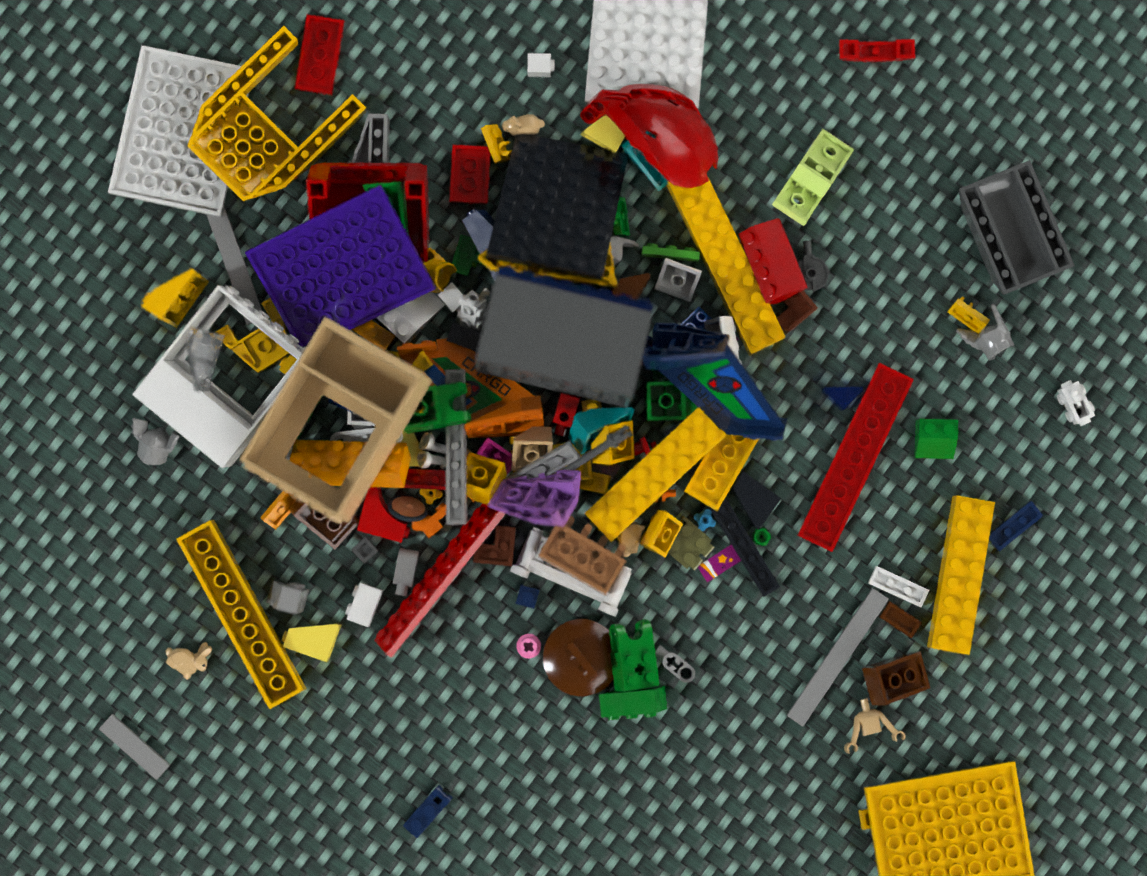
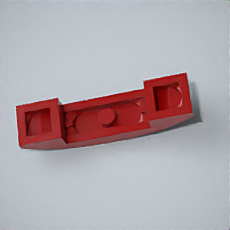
[839,39,915,62]

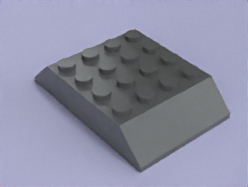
[959,160,1075,295]

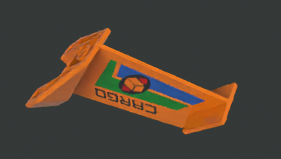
[397,338,544,438]

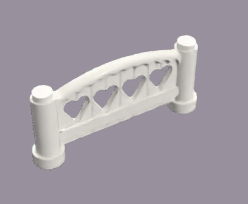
[510,527,632,617]

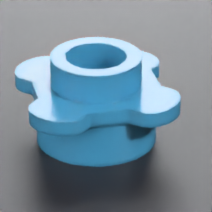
[694,509,716,531]

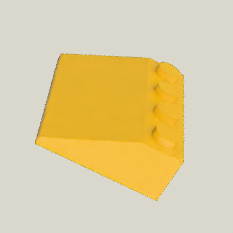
[142,269,209,328]

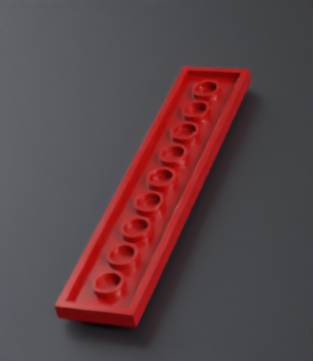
[797,363,914,552]
[374,503,506,658]

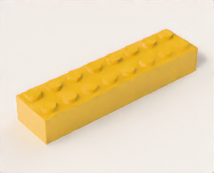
[585,407,725,542]
[927,495,995,655]

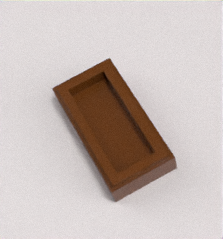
[879,601,922,638]

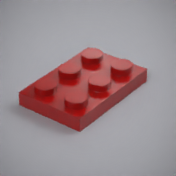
[449,145,491,205]

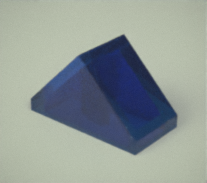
[822,387,863,411]

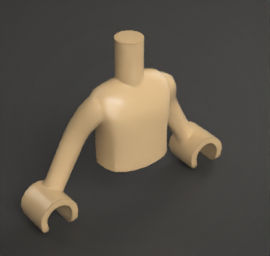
[844,698,906,754]

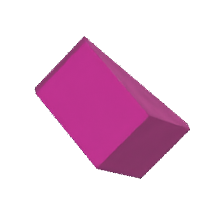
[477,437,512,474]

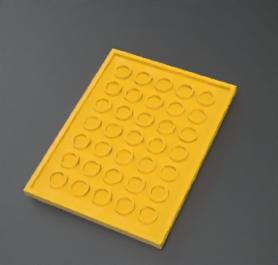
[864,761,1034,876]

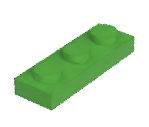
[641,243,700,262]

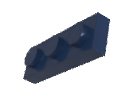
[989,501,1043,552]

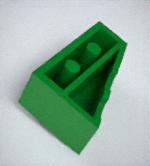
[599,686,667,720]

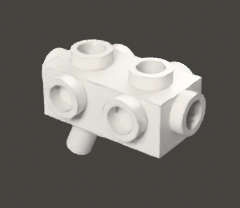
[457,288,491,331]
[1057,380,1095,426]

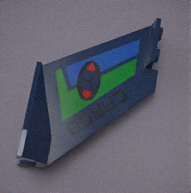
[642,322,787,441]

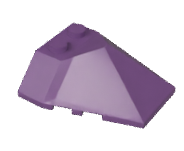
[488,470,581,526]

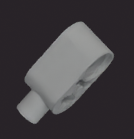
[393,548,419,596]
[655,645,695,682]

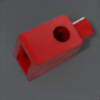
[553,393,581,436]

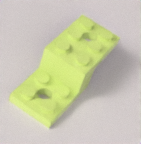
[772,129,854,226]

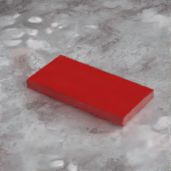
[295,14,345,96]

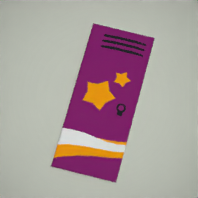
[698,545,741,582]

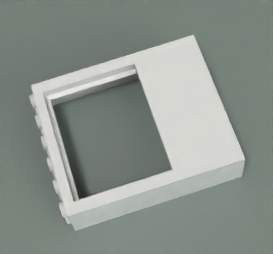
[132,285,307,468]

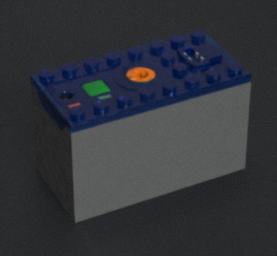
[476,266,654,408]

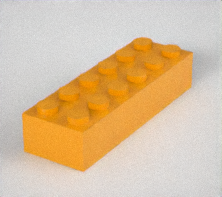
[289,440,411,488]

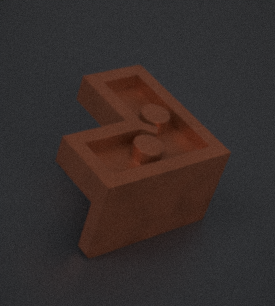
[777,290,818,334]
[473,526,516,566]

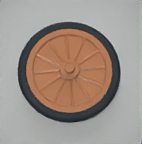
[388,495,428,522]

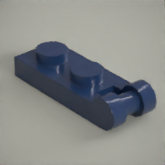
[403,785,453,838]

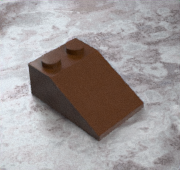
[289,499,359,549]
[862,651,930,705]

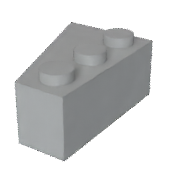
[351,114,390,163]
[267,580,309,614]

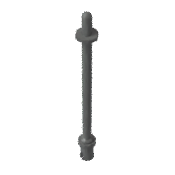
[555,425,632,474]

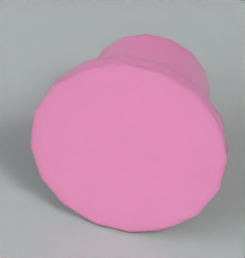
[516,634,541,659]

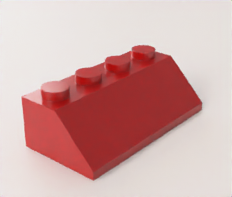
[738,218,808,304]

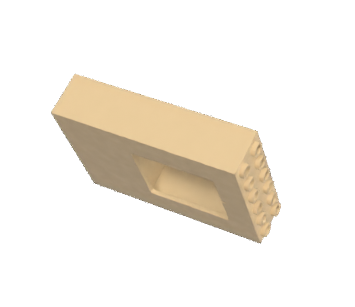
[240,317,433,524]

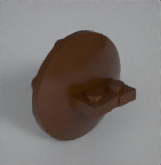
[543,619,613,696]

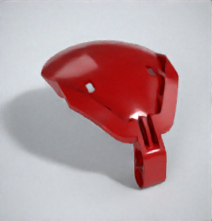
[580,84,718,188]

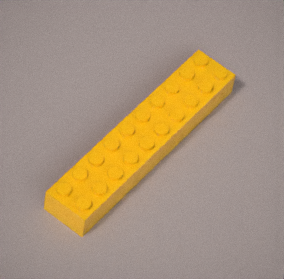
[667,178,786,356]
[176,520,307,709]

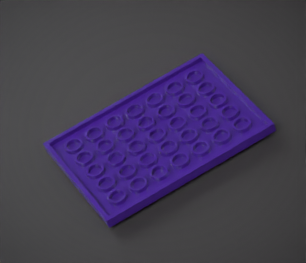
[245,184,436,347]

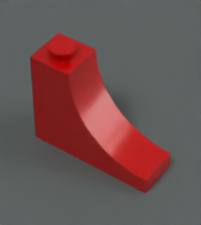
[357,487,411,543]

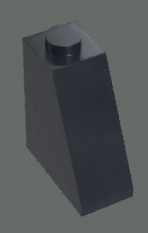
[731,472,781,530]

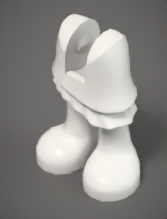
[417,432,472,469]

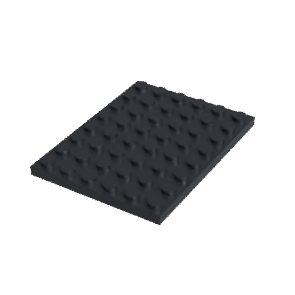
[486,134,628,280]

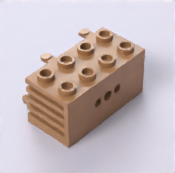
[538,516,626,596]

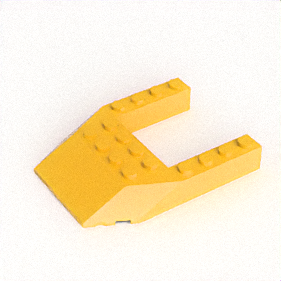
[188,26,366,202]

